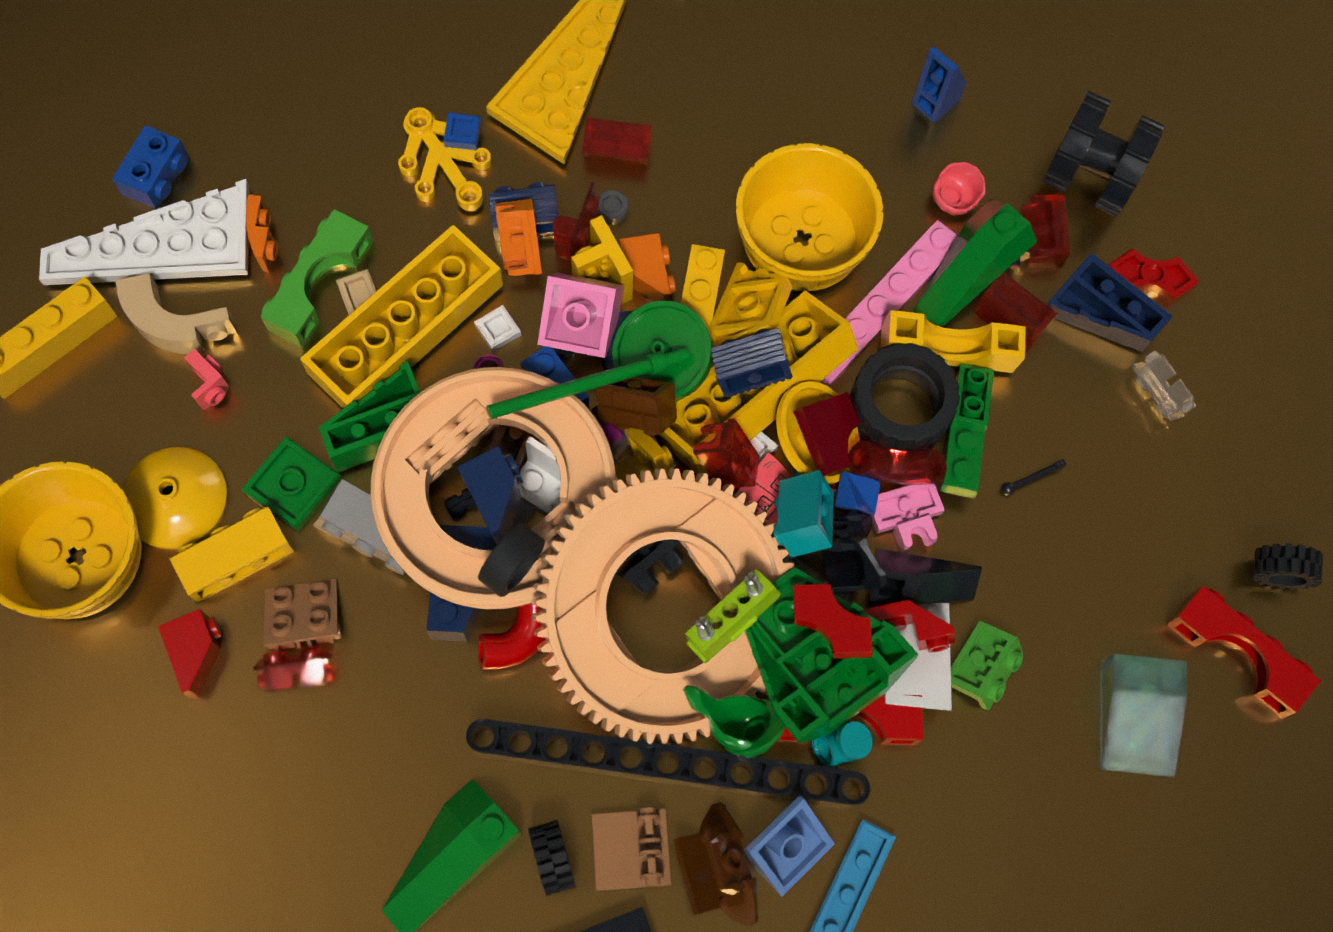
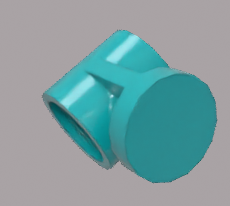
[812,721,872,768]

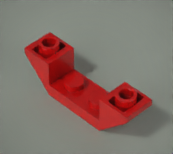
[863,600,955,653]

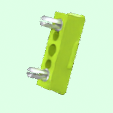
[685,569,781,663]

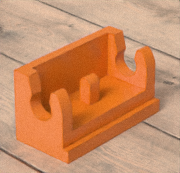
[495,199,542,276]

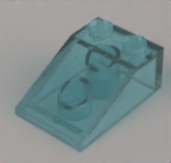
[1100,654,1187,777]

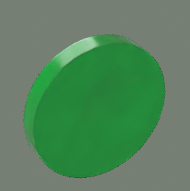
[612,301,714,401]

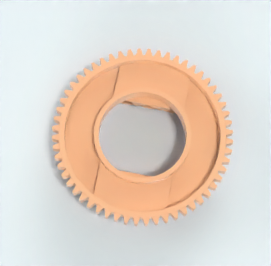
[532,469,794,744]

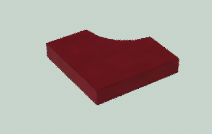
[794,392,860,476]

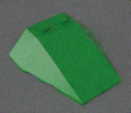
[745,567,918,744]

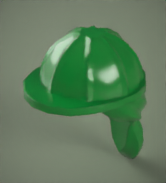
[683,685,785,758]

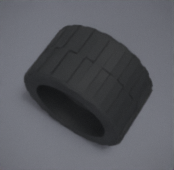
[849,343,960,459]

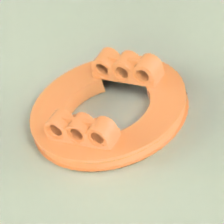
[371,367,616,609]

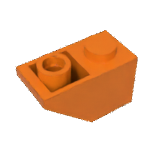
[619,233,676,302]

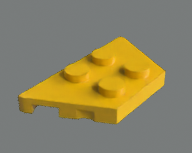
[709,262,793,347]

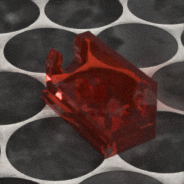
[582,118,652,165]
[1020,193,1071,268]
[973,273,1058,353]
[693,418,760,488]

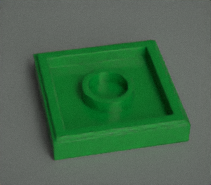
[241,436,342,532]

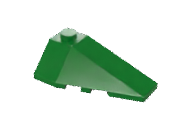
[913,199,1037,327]
[381,779,522,932]

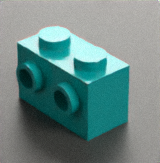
[774,470,834,557]

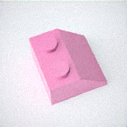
[537,273,624,358]

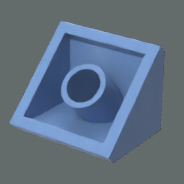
[744,796,835,896]

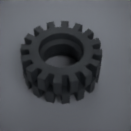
[1253,543,1323,590]
[528,820,576,896]

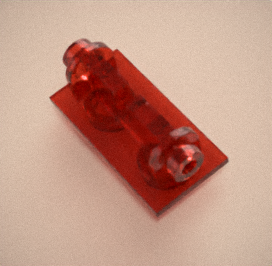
[253,647,334,691]

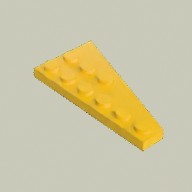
[486,0,627,164]

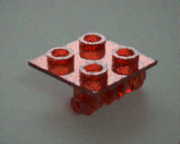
[553,182,600,260]

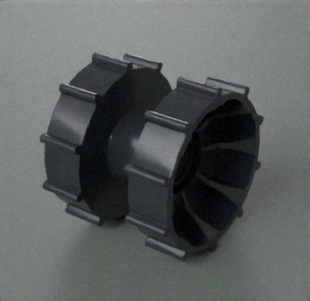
[1042,90,1165,217]

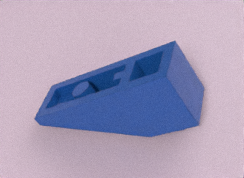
[911,46,966,123]

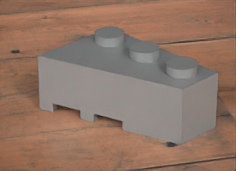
[313,479,405,575]

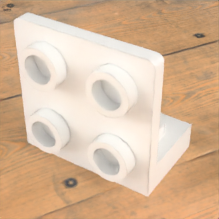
[518,437,561,515]

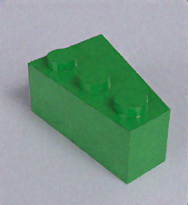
[318,360,420,473]

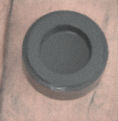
[596,190,628,225]

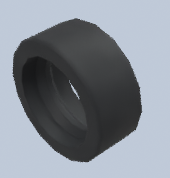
[478,523,545,597]

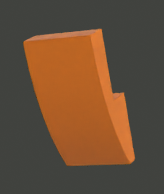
[246,194,278,272]

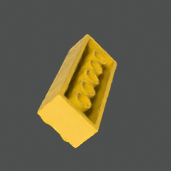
[300,225,503,408]
[658,290,858,476]

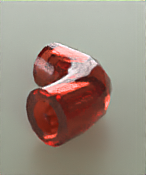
[848,441,947,485]

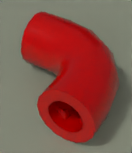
[477,603,545,670]

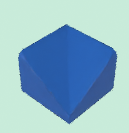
[835,472,880,515]

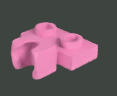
[870,478,945,553]

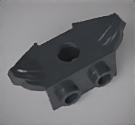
[822,511,887,594]

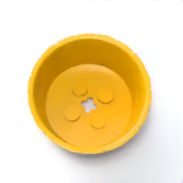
[736,143,883,292]
[0,461,142,619]

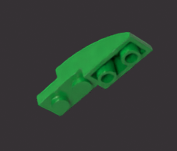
[940,363,994,498]

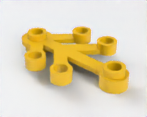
[398,107,492,211]

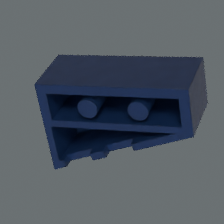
[1042,253,1173,352]
[426,525,497,642]

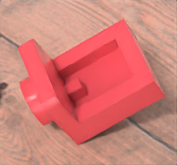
[184,349,230,410]

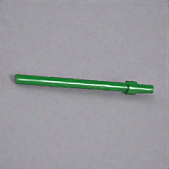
[486,347,690,419]

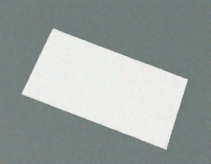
[885,603,952,711]

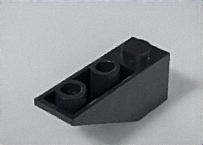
[869,548,982,605]

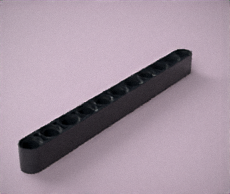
[466,719,871,809]

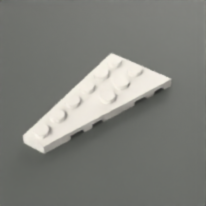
[39,179,249,285]

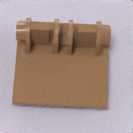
[263,579,342,652]
[592,807,671,891]

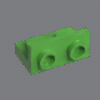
[951,621,1024,711]

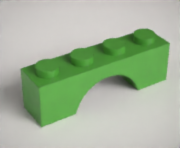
[261,209,374,348]

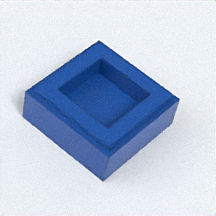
[443,112,482,151]

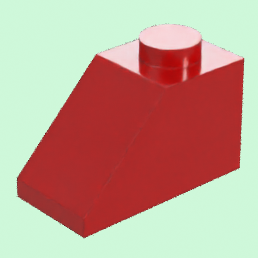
[158,609,222,700]

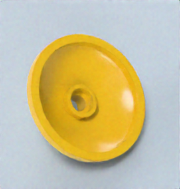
[776,381,860,484]
[122,447,228,550]

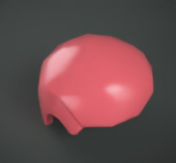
[932,161,986,215]

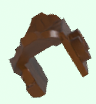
[673,802,759,926]

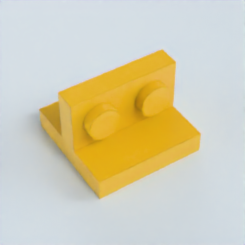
[571,215,633,305]

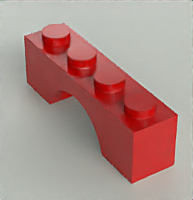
[1167,585,1322,719]
[776,694,923,745]

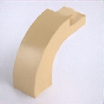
[115,273,237,354]

